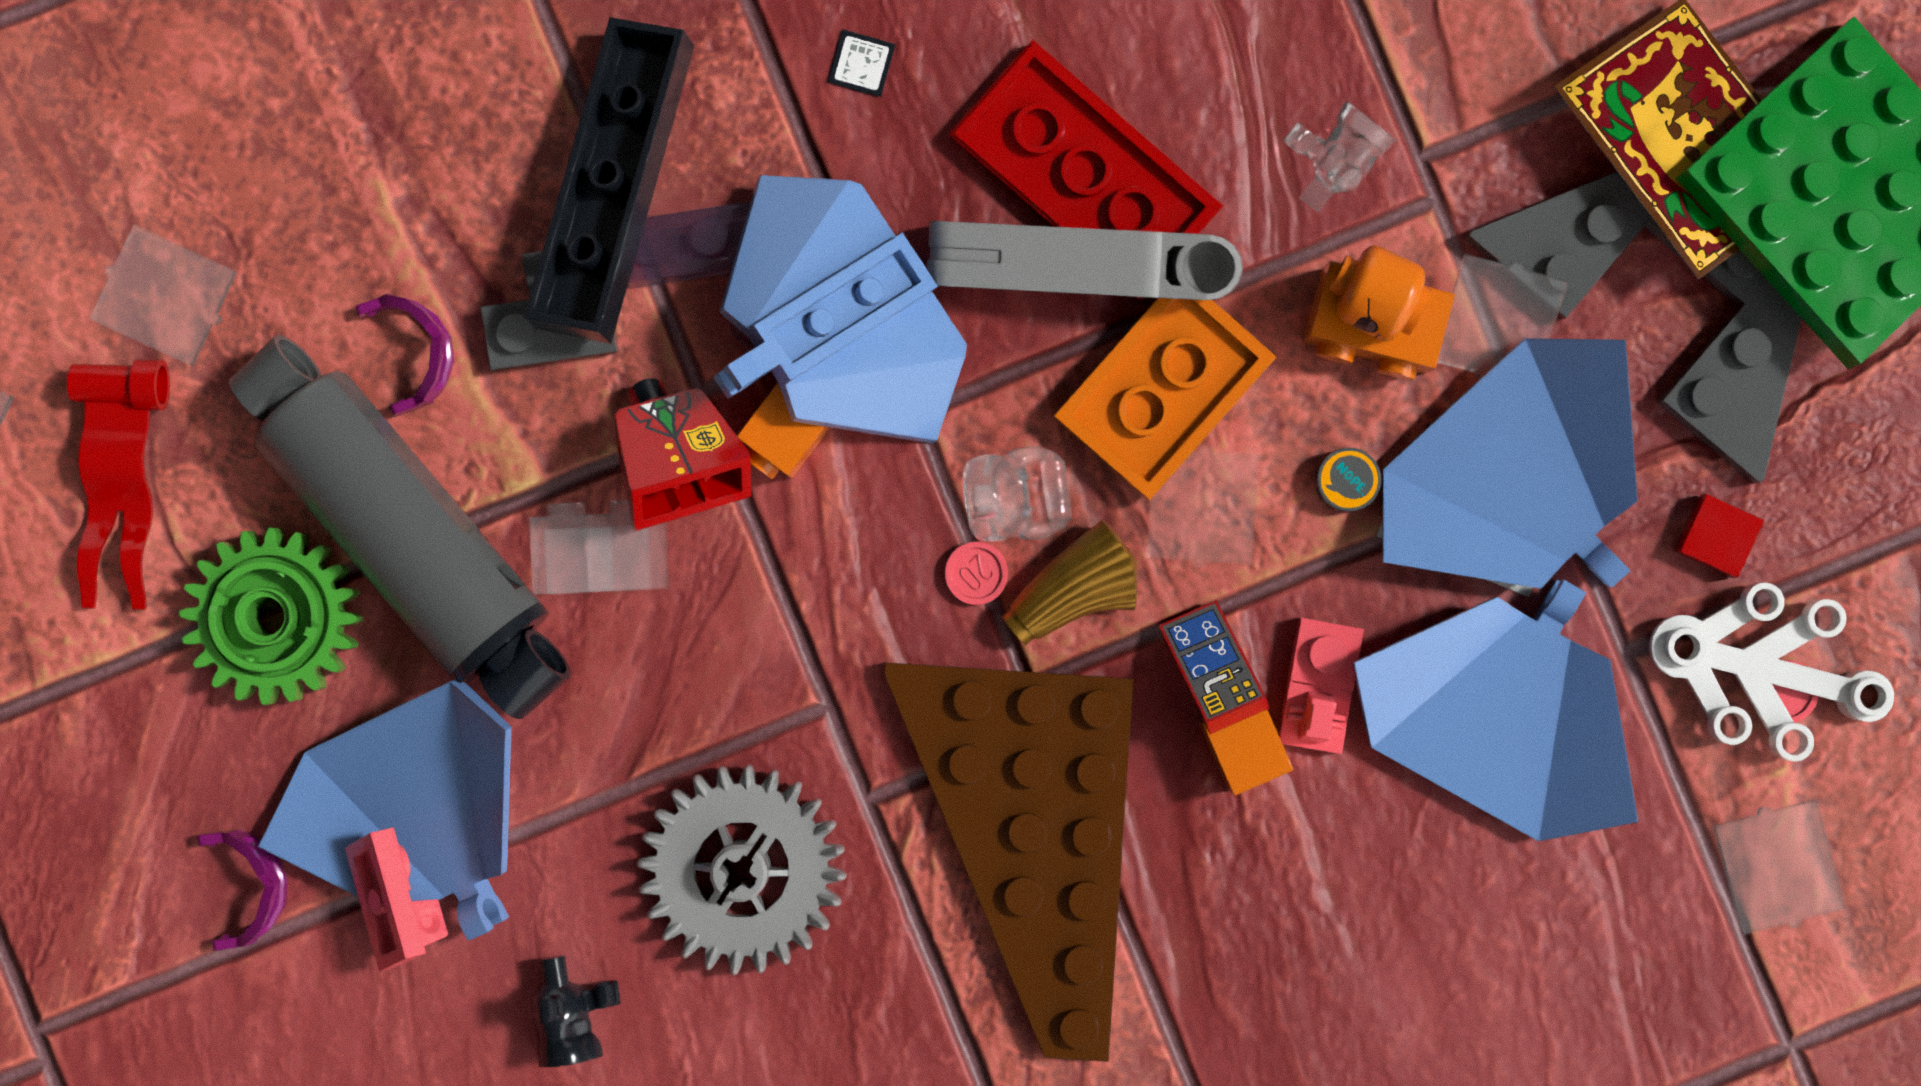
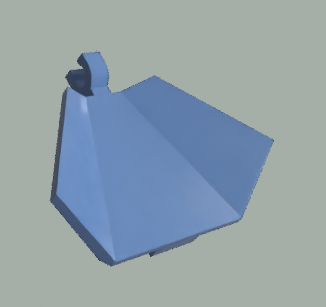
[713,175,967,444]
[1382,338,1638,589]
[1352,579,1639,841]
[258,679,512,941]

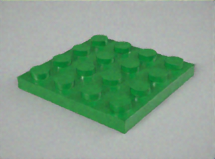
[1676,17,1921,370]

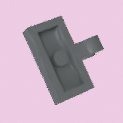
[481,251,619,371]

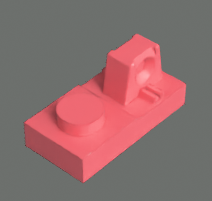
[1278,618,1364,754]
[345,827,448,971]

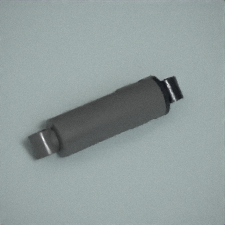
[229,335,571,719]

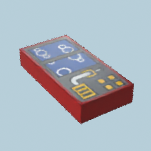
[1158,600,1270,734]

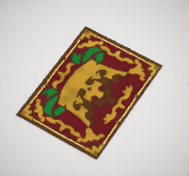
[1554,0,1761,279]

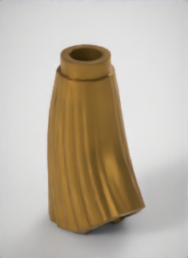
[1002,520,1138,645]

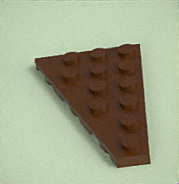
[885,662,1133,1062]

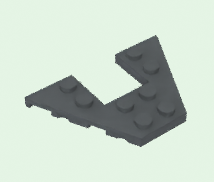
[1465,172,1802,484]

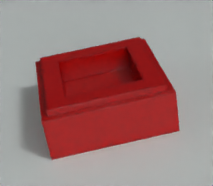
[1674,494,1765,578]

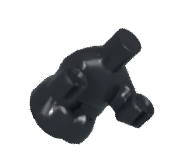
[531,955,621,1067]

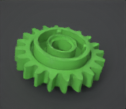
[179,528,363,705]

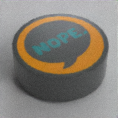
[1315,448,1381,512]

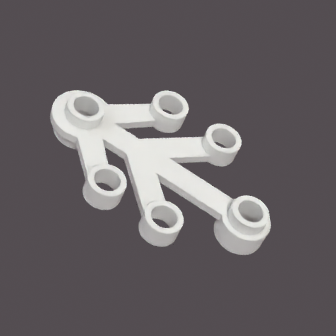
[1649,583,1894,761]

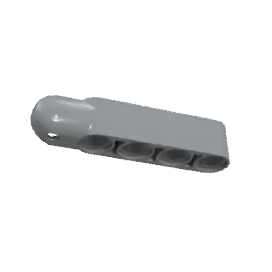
[927,221,1243,300]

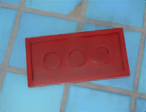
[949,39,1223,304]

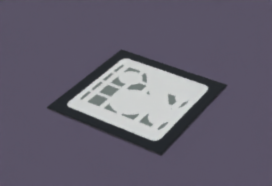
[828,29,896,97]

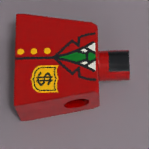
[614,378,751,531]

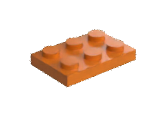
[1053,298,1276,501]

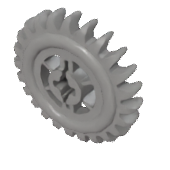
[636,764,847,975]

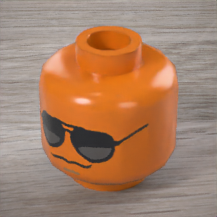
[1329,245,1432,342]

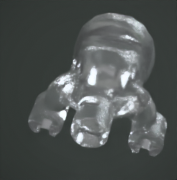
[1284,100,1397,213]

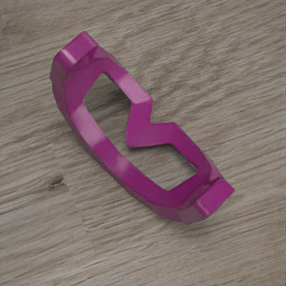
[355,293,454,416]
[197,829,288,951]

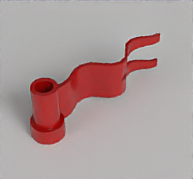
[67,359,170,610]

